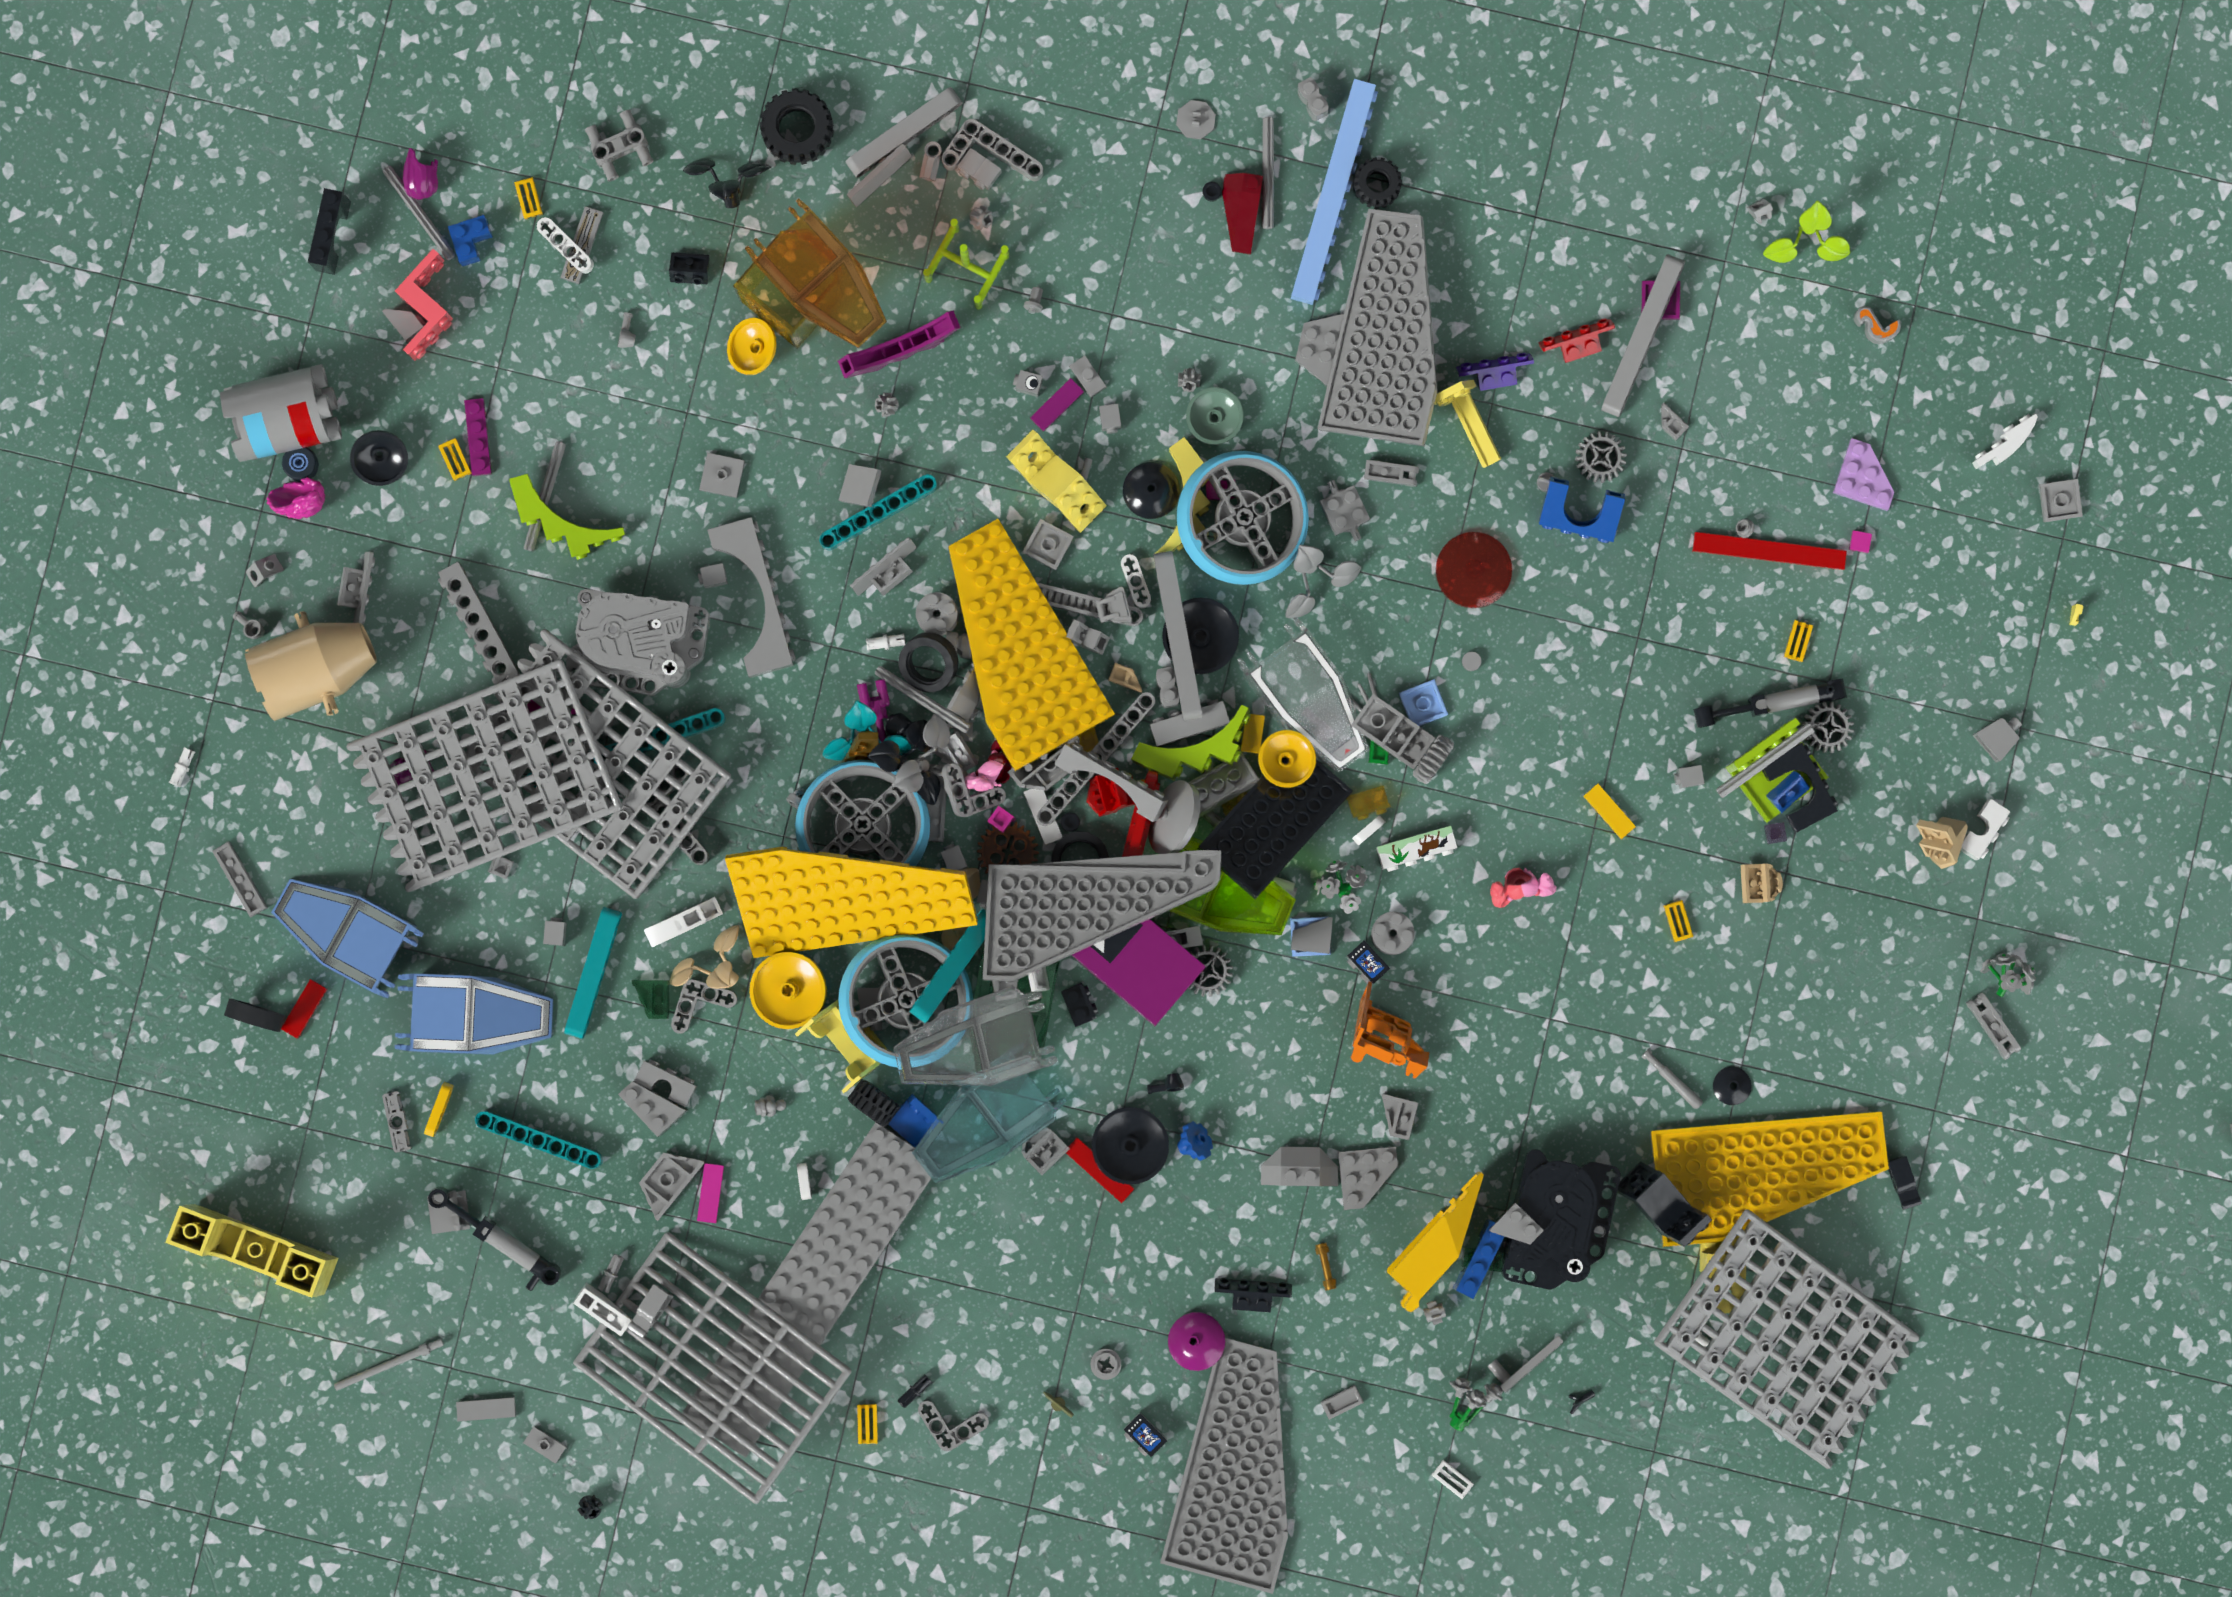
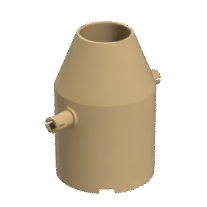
[245,611,377,721]

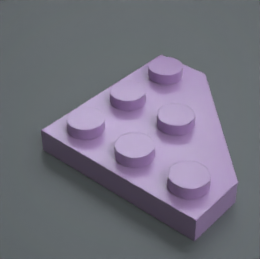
[1833,438,1894,511]

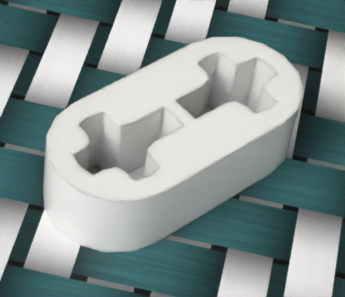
[1352,815,1386,846]
[797,1163,812,1200]

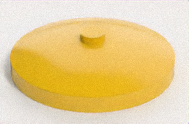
[750,952,827,1029]

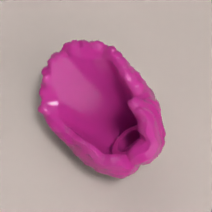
[267,477,325,519]

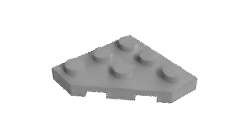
[1338,1147,1398,1210]

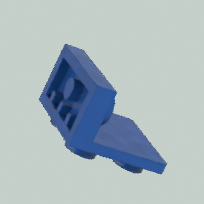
[889,1094,944,1147]

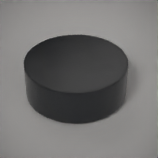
[1202,182,1221,202]
[1061,812,1080,832]

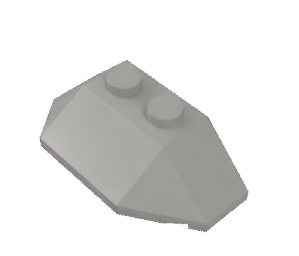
[1008,736,1080,791]
[1261,1147,1338,1186]

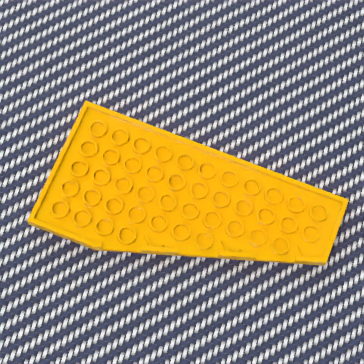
[948,519,1115,771]
[725,847,978,958]
[1651,1112,1889,1247]

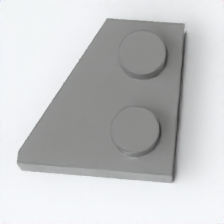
[930,731,978,771]
[1382,1094,1419,1140]

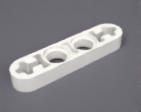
[537,217,594,274]

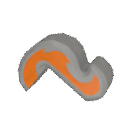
[1854,306,1901,344]

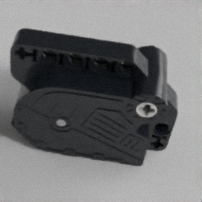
[1501,1149,1621,1290]

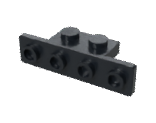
[1214,1278,1292,1313]

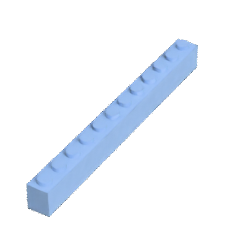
[1291,79,1378,305]

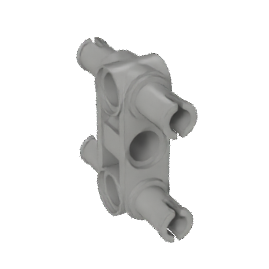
[585,110,654,182]

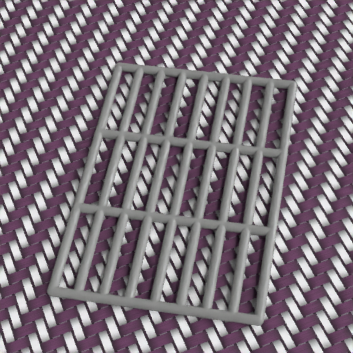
[573,1232,852,1504]

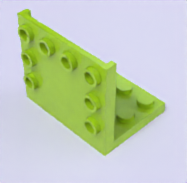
[1725,718,1829,823]

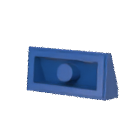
[1766,771,1810,813]

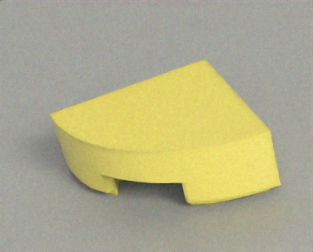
[2069,604,2084,626]

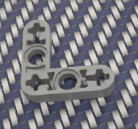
[942,763,1006,817]
[671,979,738,1034]
[918,1400,989,1451]

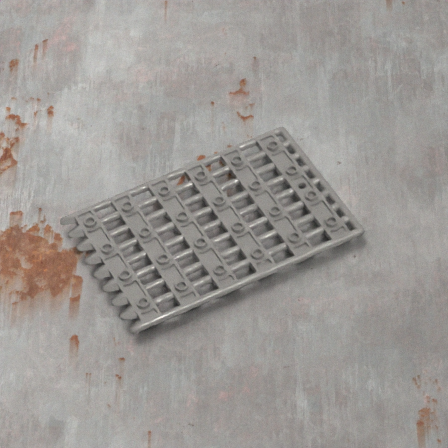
[461,629,731,899]
[346,659,622,892]
[1654,1209,1920,1469]

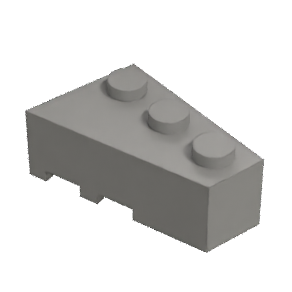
[618,1081,688,1137]

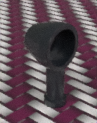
[1147,1073,1184,1094]

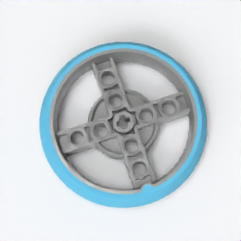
[1177,451,1309,585]
[795,760,930,866]
[838,934,973,1068]

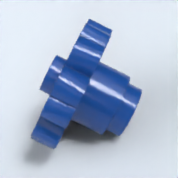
[1177,1121,1213,1161]

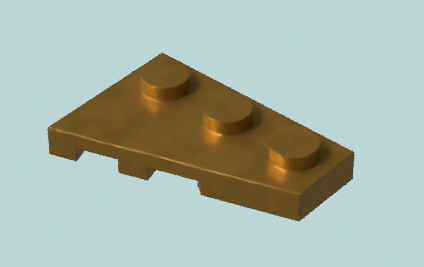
[843,731,879,763]

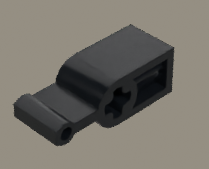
[1888,1156,1922,1210]

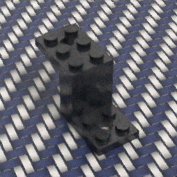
[1617,1161,1712,1247]

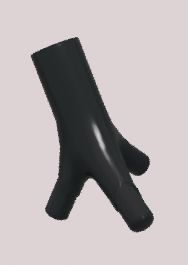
[1569,1390,1595,1414]

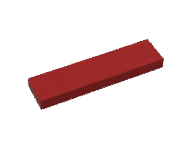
[1066,1138,1134,1203]

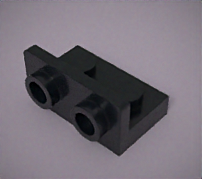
[669,252,710,285]
[1061,983,1099,1027]

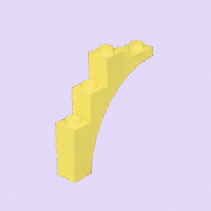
[1155,437,1210,554]

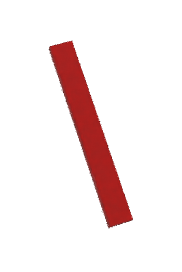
[1692,532,1847,570]

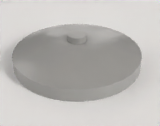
[1148,780,1200,854]

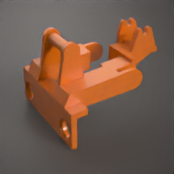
[1351,981,1429,1078]

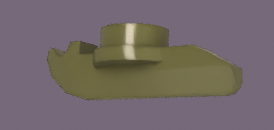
[1043,1392,1074,1418]

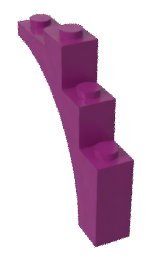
[838,310,961,378]

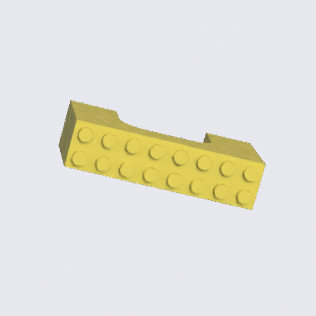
[165,1204,339,1298]

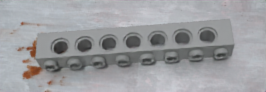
[438,562,521,685]

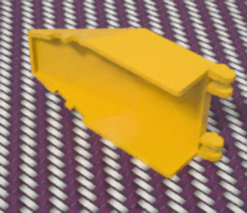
[1387,1172,1484,1312]

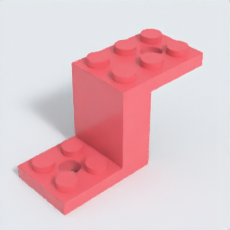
[395,249,453,361]

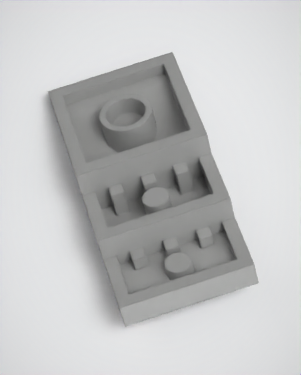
[1351,694,1435,770]

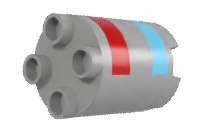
[220,364,342,462]

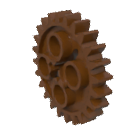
[977,822,1039,874]

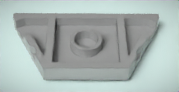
[1295,314,1344,386]
[639,1153,705,1221]

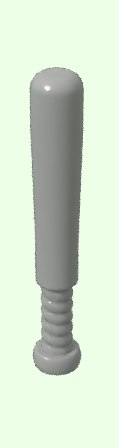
[1641,1049,1703,1109]

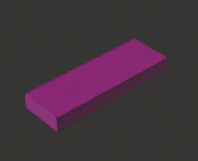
[1030,378,1084,432]

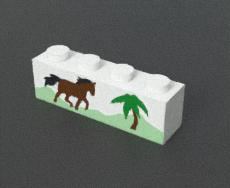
[1376,826,1457,872]

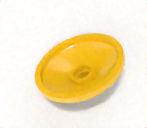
[727,318,776,375]
[1258,730,1316,788]

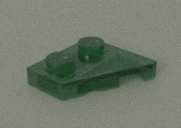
[632,980,670,1019]

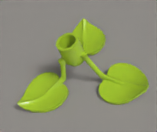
[1763,200,1851,263]

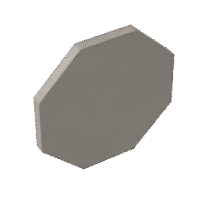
[1176,100,1216,140]

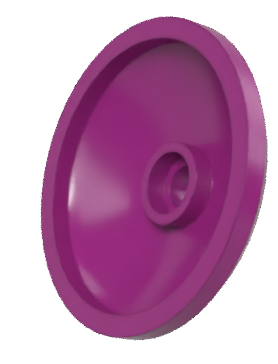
[1168,1312,1226,1371]

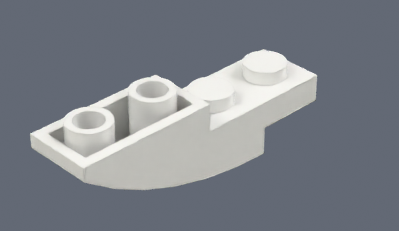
[1972,414,2038,469]
[644,897,723,947]

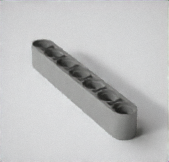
[845,87,963,178]

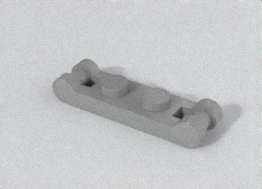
[1966,992,2021,1060]

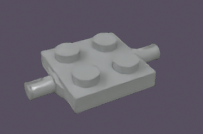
[1319,480,1370,542]

